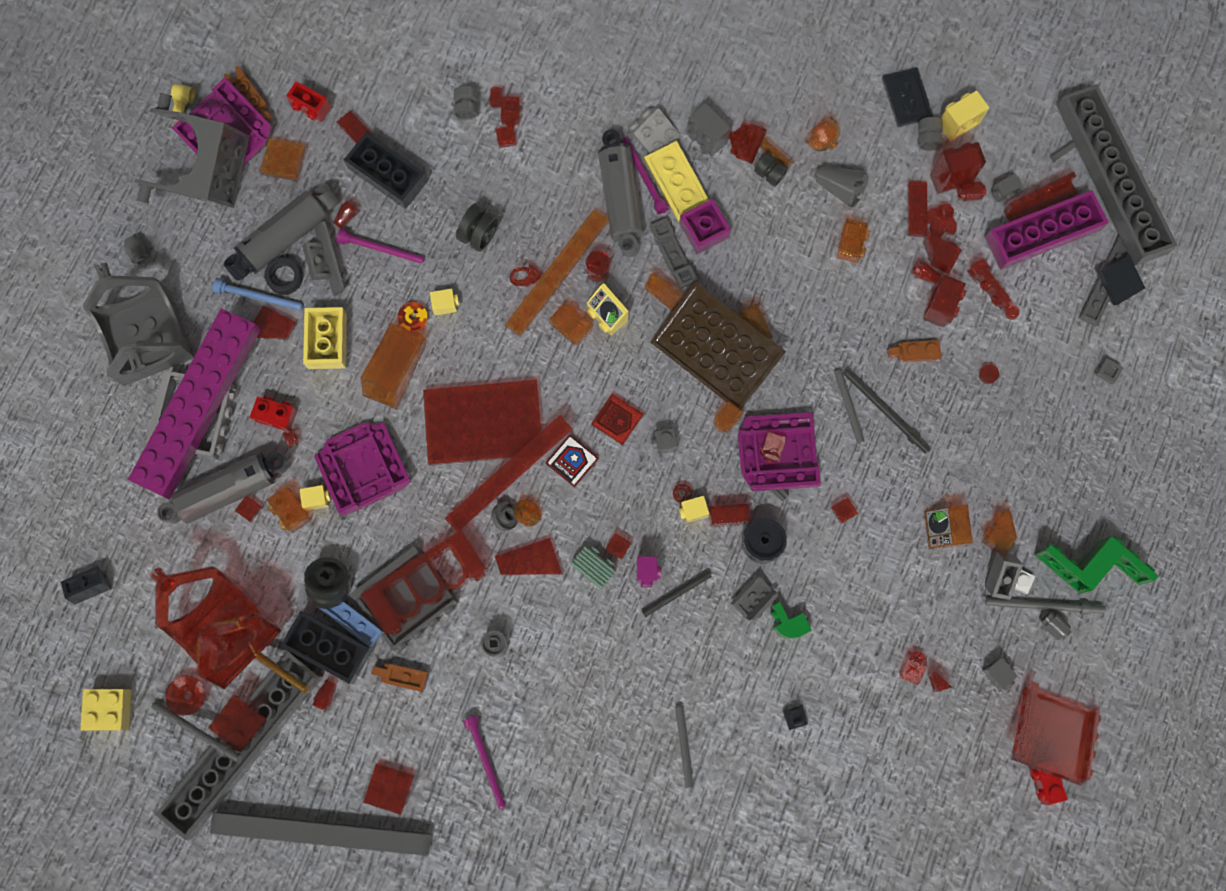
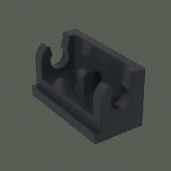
[60,566,111,605]

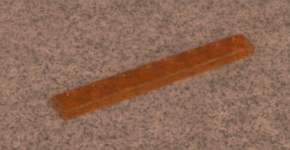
[505,210,609,337]

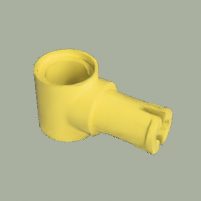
[171,83,195,121]

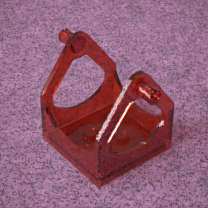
[150,566,282,689]

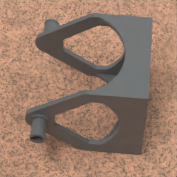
[134,93,250,208]
[82,263,194,386]

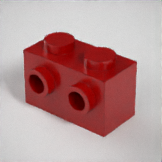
[286,81,331,122]
[249,395,297,432]
[1029,759,1068,805]

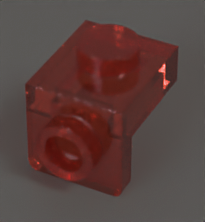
[760,431,787,463]
[899,650,927,685]

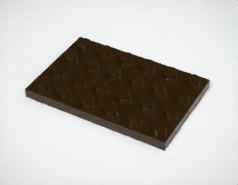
[650,282,787,412]

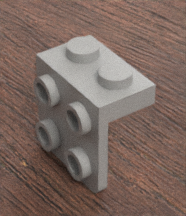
[625,108,679,154]

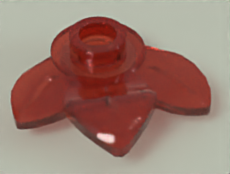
[924,204,957,238]

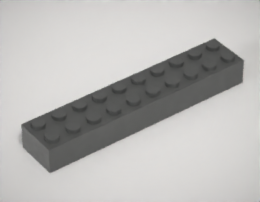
[1057,84,1178,266]
[155,652,323,841]

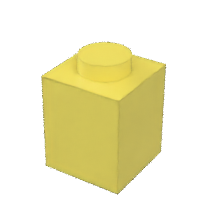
[430,289,459,316]
[300,485,331,511]
[678,496,709,523]

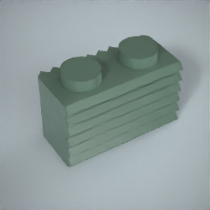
[571,546,616,589]

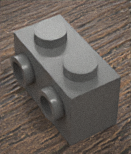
[985,551,1023,600]

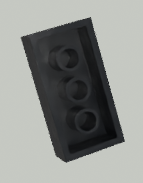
[343,132,428,209]
[280,611,373,685]

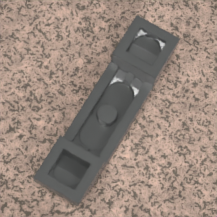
[650,218,698,289]

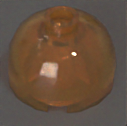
[804,115,841,152]

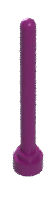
[622,137,670,215]
[337,228,425,263]
[462,715,506,809]

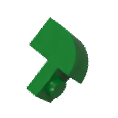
[770,602,812,639]

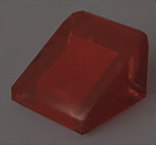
[928,671,952,692]

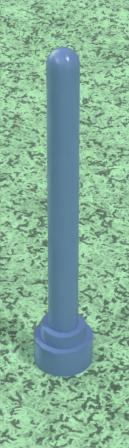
[213,278,303,310]

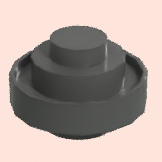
[491,502,518,532]

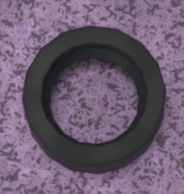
[264,257,303,295]

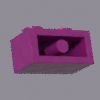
[636,557,661,588]

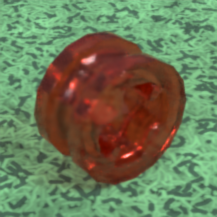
[283,429,299,448]

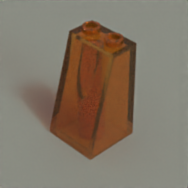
[360,323,426,409]

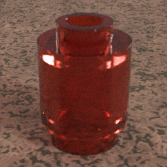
[957,181,986,202]

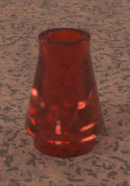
[333,201,358,229]
[911,261,941,284]
[312,680,337,711]

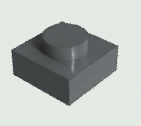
[1096,358,1124,385]

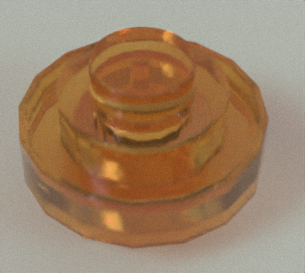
[513,499,542,527]

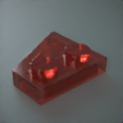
[253,305,297,340]

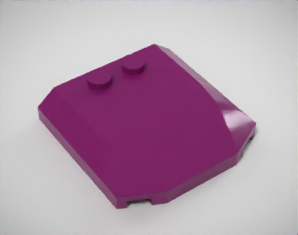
[172,77,272,167]
[737,412,821,491]
[314,423,411,516]

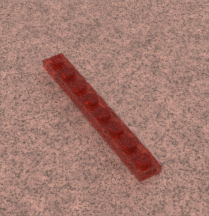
[445,415,573,533]

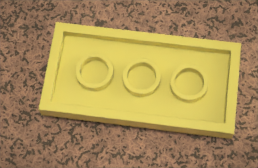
[644,141,709,223]

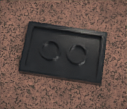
[882,67,933,127]

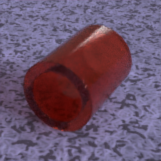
[489,87,503,108]

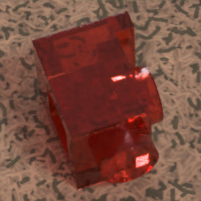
[501,96,521,127]

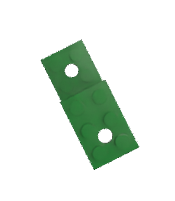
[1034,536,1159,594]

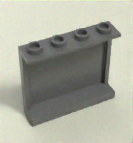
[350,546,458,652]

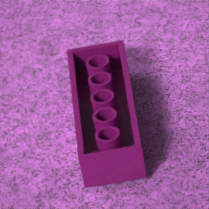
[985,190,1109,270]

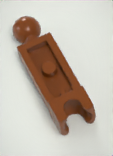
[224,66,272,124]

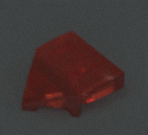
[729,122,767,164]

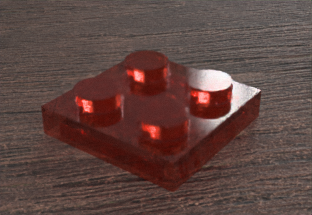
[208,695,267,753]
[363,763,415,815]

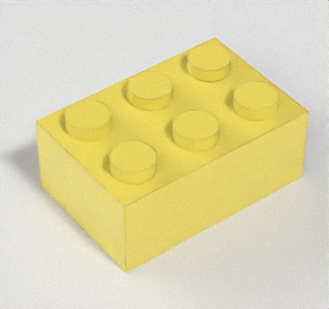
[303,307,347,369]

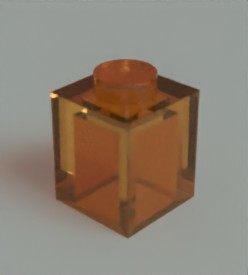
[713,401,743,434]

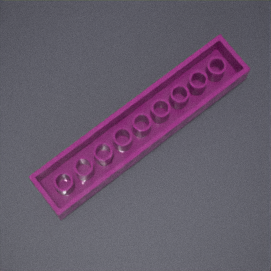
[128,308,261,500]

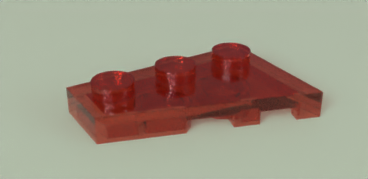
[495,538,562,576]

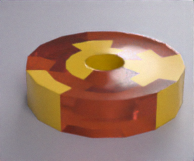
[398,302,428,333]

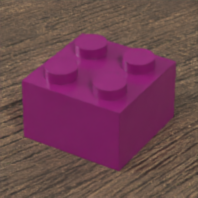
[679,199,731,254]

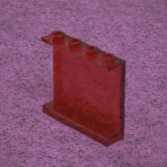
[1011,681,1101,786]

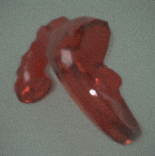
[509,264,542,287]

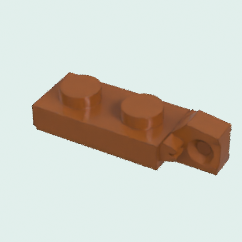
[887,340,942,363]
[371,664,428,692]

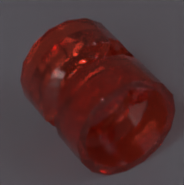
[586,251,610,282]

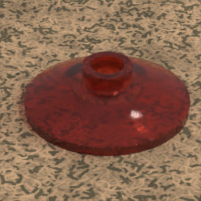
[165,675,206,716]

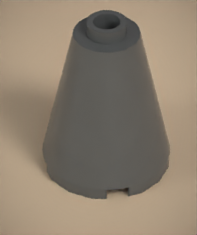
[815,165,869,208]

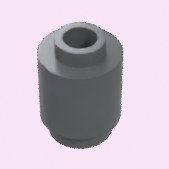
[124,236,149,265]
[1040,611,1071,640]

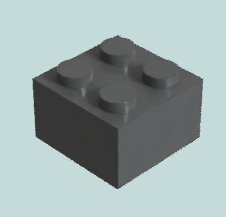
[687,103,731,157]

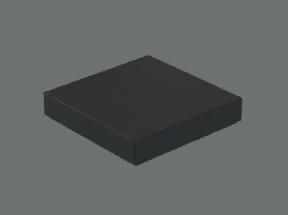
[1097,255,1145,306]

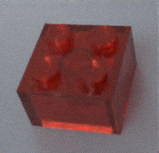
[923,275,966,328]

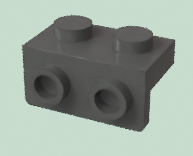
[730,575,779,623]

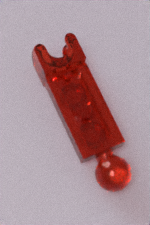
[967,258,1020,320]

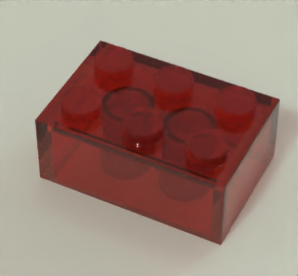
[930,142,986,194]

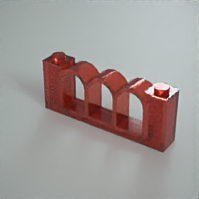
[360,530,488,636]

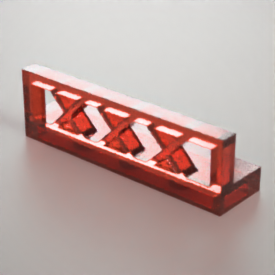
[1003,172,1078,222]

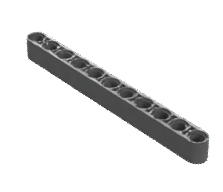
[210,812,432,856]

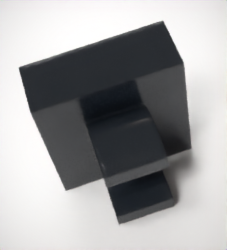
[782,705,808,730]

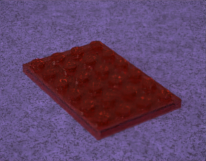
[423,380,543,466]

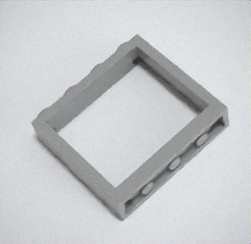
[145,370,237,460]

